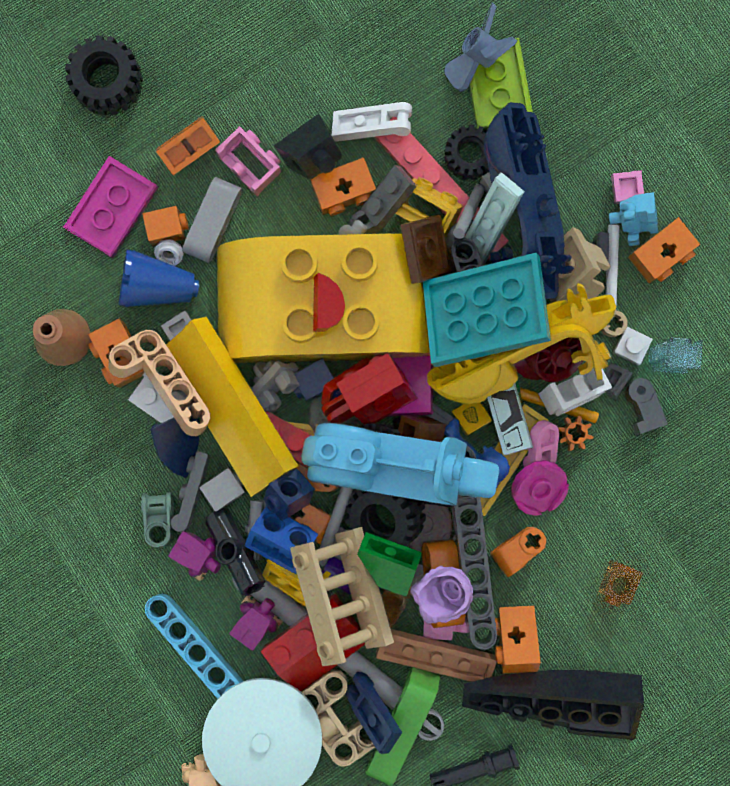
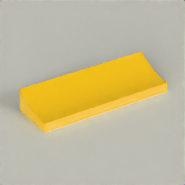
[166,317,298,497]

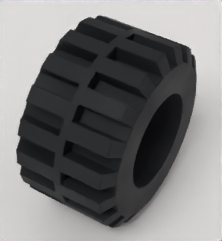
[65,35,143,116]
[345,490,426,547]

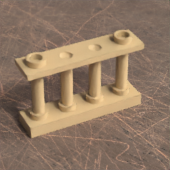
[290,527,394,666]

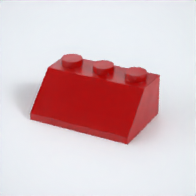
[260,593,365,691]

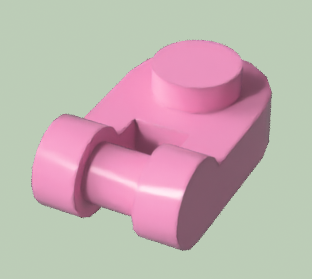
[523,420,559,467]

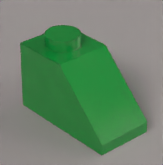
[357,532,422,597]

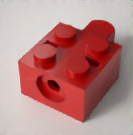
[321,353,418,425]

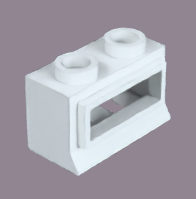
[539,368,612,416]

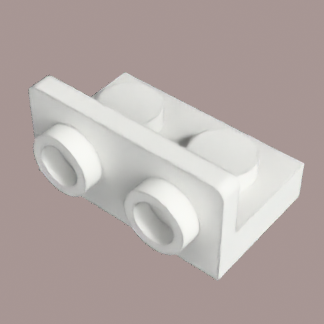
[128,370,192,423]

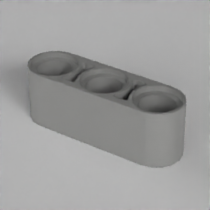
[182,177,242,263]

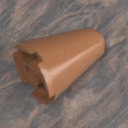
[33,309,91,366]

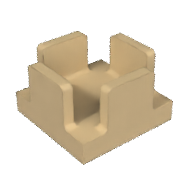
[550,227,610,303]

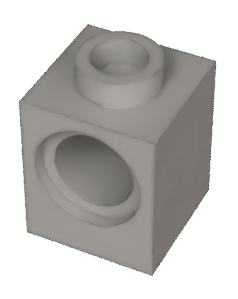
[199,468,247,512]

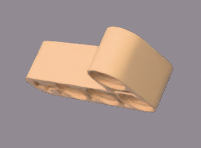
[108,330,210,436]

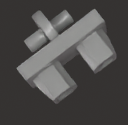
[251,360,299,412]

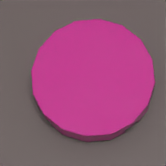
[511,460,569,516]

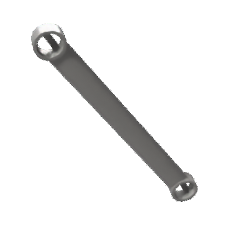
[232,567,444,741]

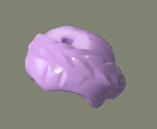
[410,566,473,624]

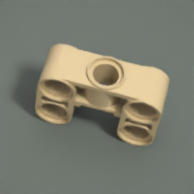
[301,669,375,766]

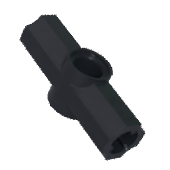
[205,508,266,596]

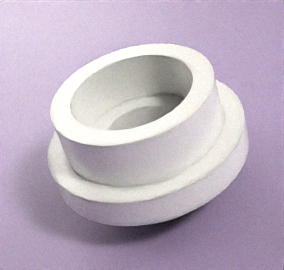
[154,240,184,266]

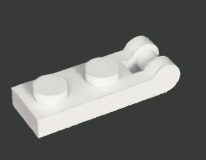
[331,102,412,142]

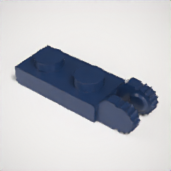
[345,671,402,754]

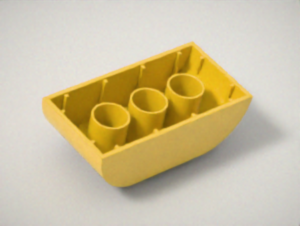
[217,234,445,363]

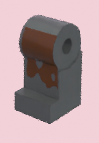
[624,378,668,436]

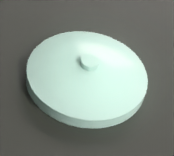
[202,678,322,786]

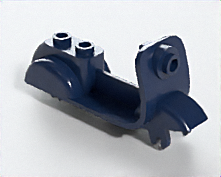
[484,102,574,299]

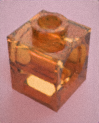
[598,560,643,608]

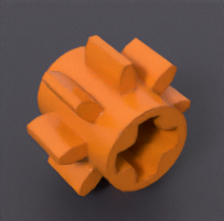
[558,416,593,451]

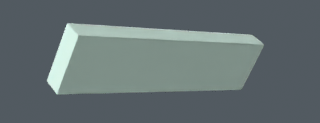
[461,173,525,265]

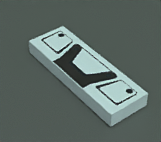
[487,383,533,456]

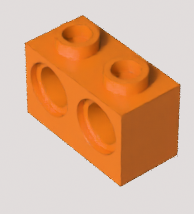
[156,116,220,175]

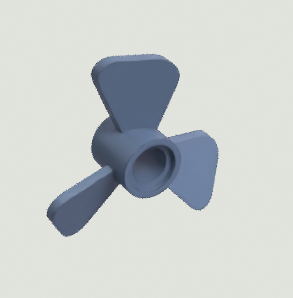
[445,3,517,92]

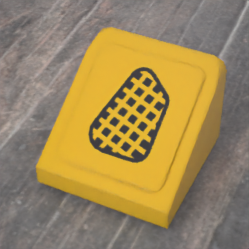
[451,403,492,436]

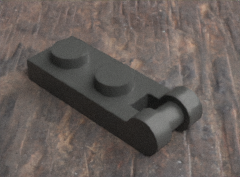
[171,451,211,532]

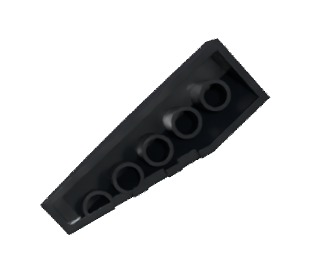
[462,670,644,740]

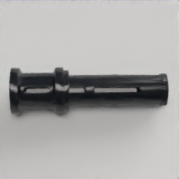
[429,743,520,786]

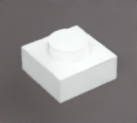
[613,327,653,366]

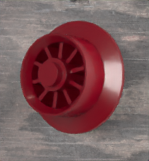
[513,337,584,382]

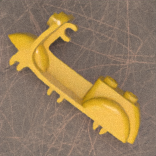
[427,283,616,404]

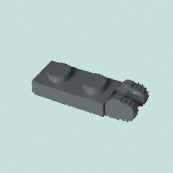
[348,165,416,234]

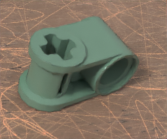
[141,491,174,548]

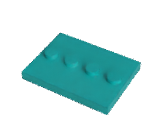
[423,253,551,367]

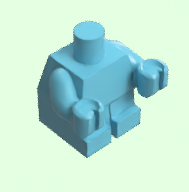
[609,192,658,246]

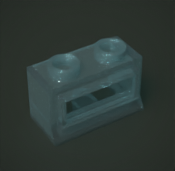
[649,337,703,374]

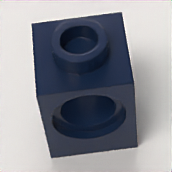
[294,358,334,403]
[263,468,315,521]

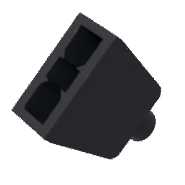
[274,114,342,179]

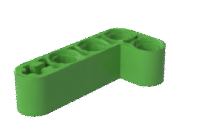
[365,667,440,786]

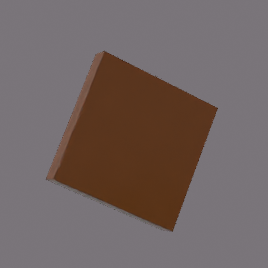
[400,215,451,284]

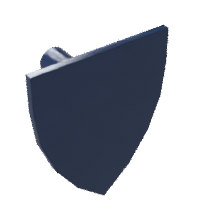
[151,408,200,478]

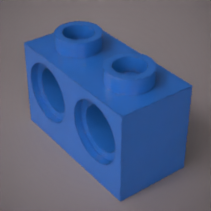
[244,506,318,574]

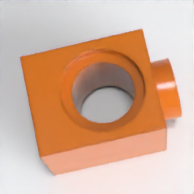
[142,206,189,246]

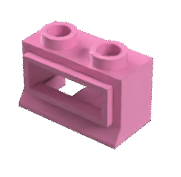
[215,126,281,196]

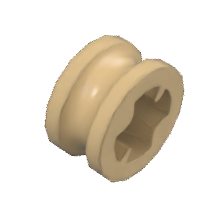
[601,310,628,337]

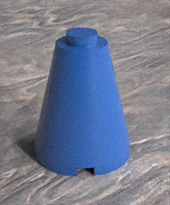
[119,250,199,307]

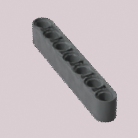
[452,446,497,650]

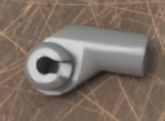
[339,220,367,235]

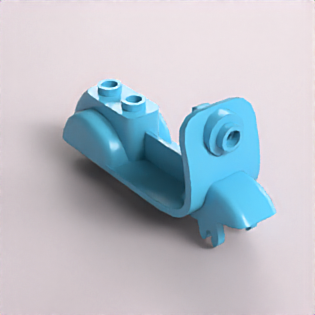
[301,423,499,506]

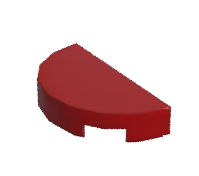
[313,273,345,332]

